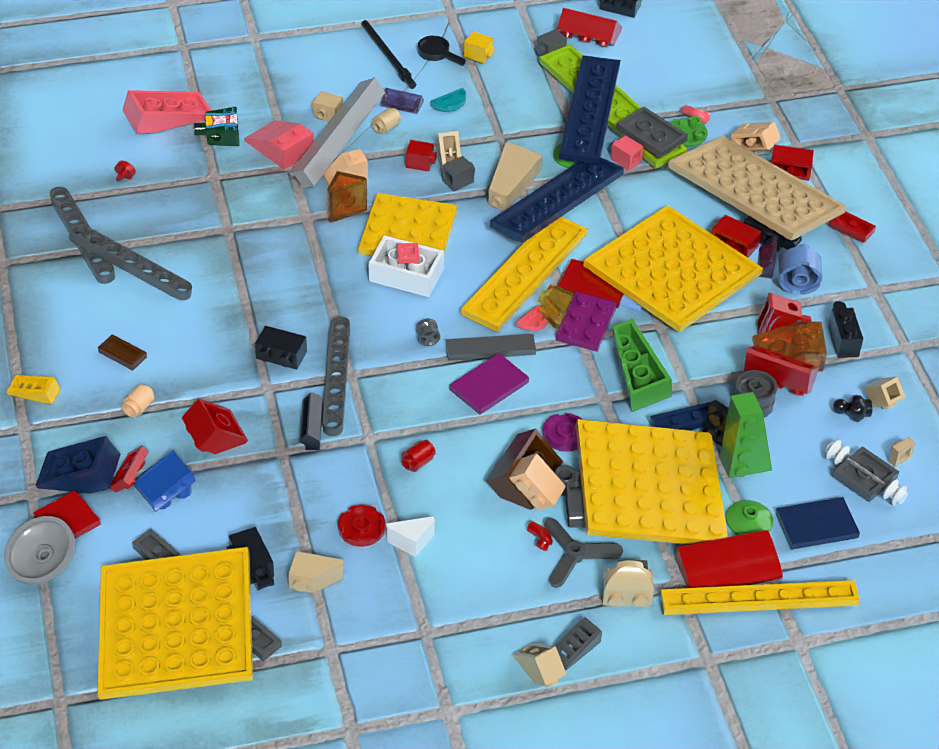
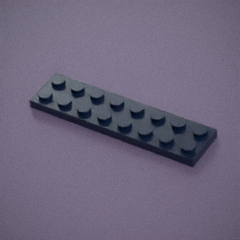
[559,55,621,164]
[490,158,624,243]

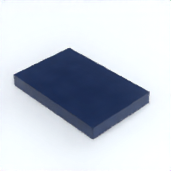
[775,497,860,550]

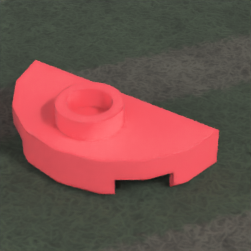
[517,305,549,331]

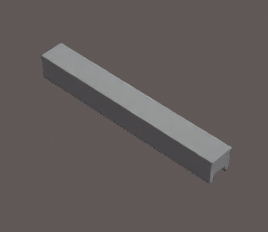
[289,77,385,189]

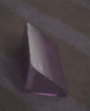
[380,87,424,114]
[757,234,778,278]

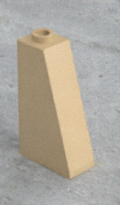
[488,141,543,211]

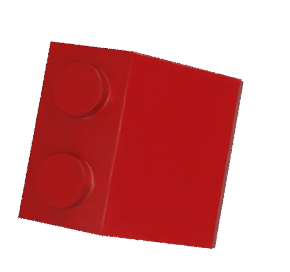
[182,398,248,454]

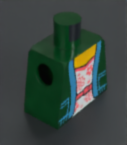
[194,107,240,146]

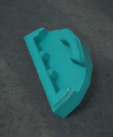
[430,88,466,112]

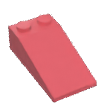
[122,90,212,134]

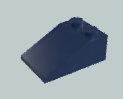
[35,436,121,494]

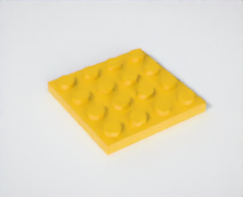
[358,193,458,256]

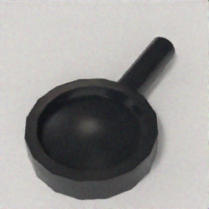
[418,35,466,66]

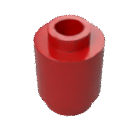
[401,440,436,472]

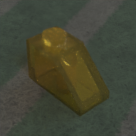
[538,284,574,330]

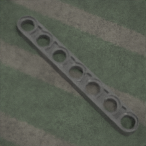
[50,187,115,284]
[69,223,192,300]
[322,316,350,436]

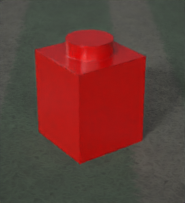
[406,140,437,172]

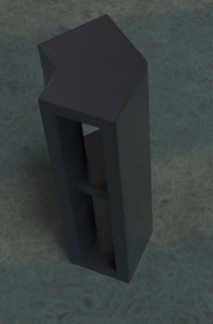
[299,392,323,450]

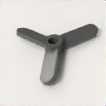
[544,518,623,588]

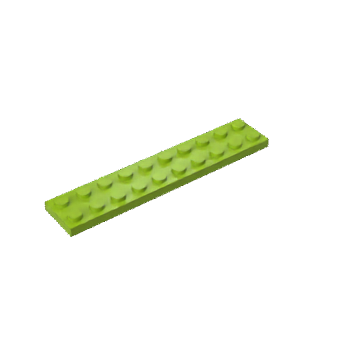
[539,44,688,169]

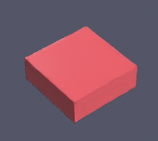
[396,243,419,264]

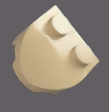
[602,560,654,607]

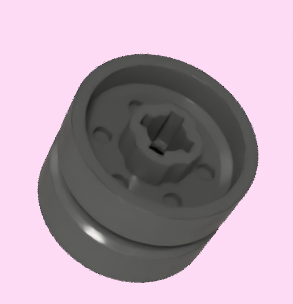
[734,370,777,418]

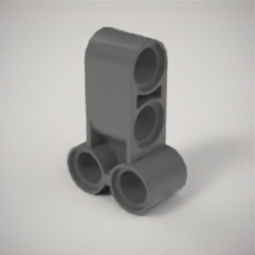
[555,465,585,528]

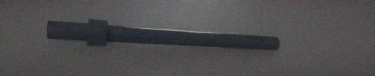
[361,20,417,89]

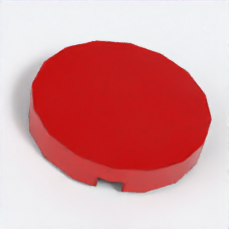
[338,504,386,547]

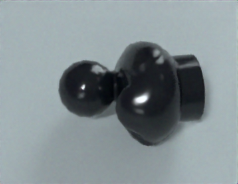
[833,395,872,422]

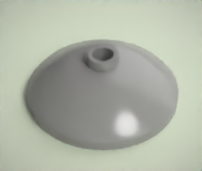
[4,516,75,585]

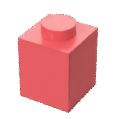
[611,135,644,171]

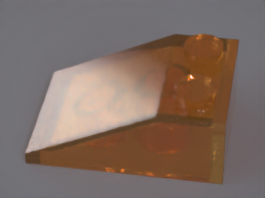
[753,321,827,372]

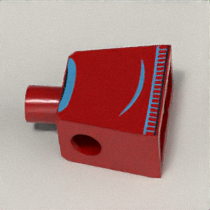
[756,293,811,338]

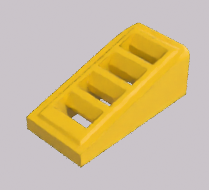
[6,375,60,404]

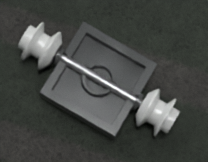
[825,440,908,506]

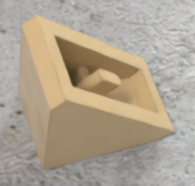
[437,131,461,173]

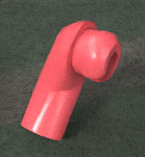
[681,105,710,124]

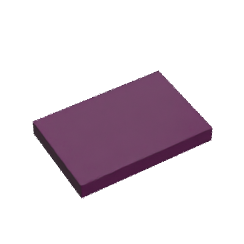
[449,353,529,415]

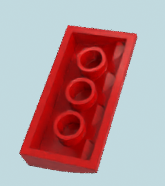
[675,530,783,588]

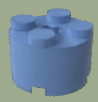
[779,244,822,295]

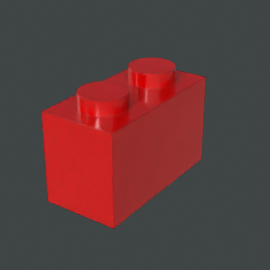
[771,145,814,181]
[712,215,761,258]

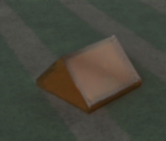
[327,171,367,223]

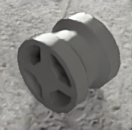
[416,318,440,346]

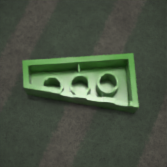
[612,319,672,412]
[720,392,772,478]

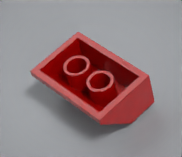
[557,8,623,47]
[744,345,819,396]

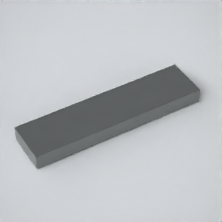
[446,334,536,361]

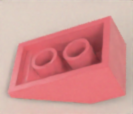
[244,120,314,170]

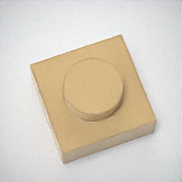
[888,437,915,467]

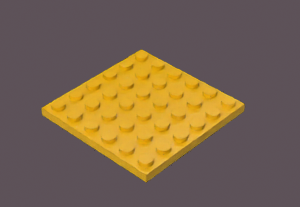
[583,205,763,333]
[576,419,728,544]
[97,547,253,700]

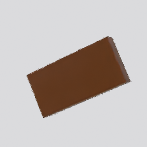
[98,334,147,371]

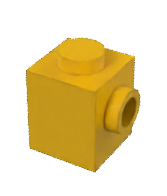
[464,31,495,64]

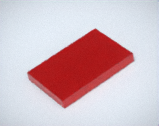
[558,259,624,308]

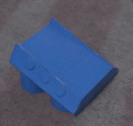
[133,450,196,512]

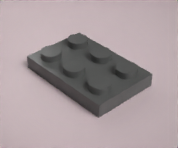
[616,106,688,158]

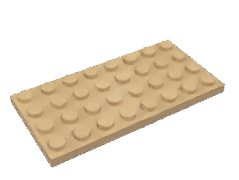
[668,136,846,241]

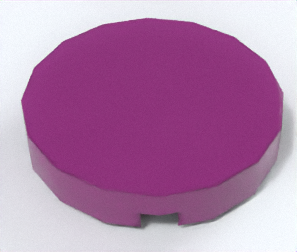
[543,413,583,452]

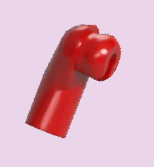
[527,521,553,551]

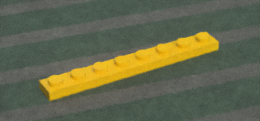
[660,580,860,615]

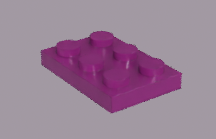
[556,292,617,352]

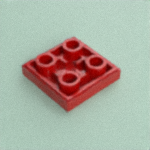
[33,490,101,539]

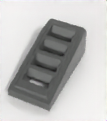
[555,617,602,670]

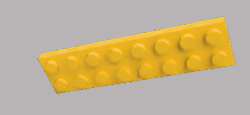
[461,217,588,332]

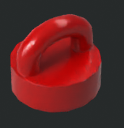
[114,160,136,181]

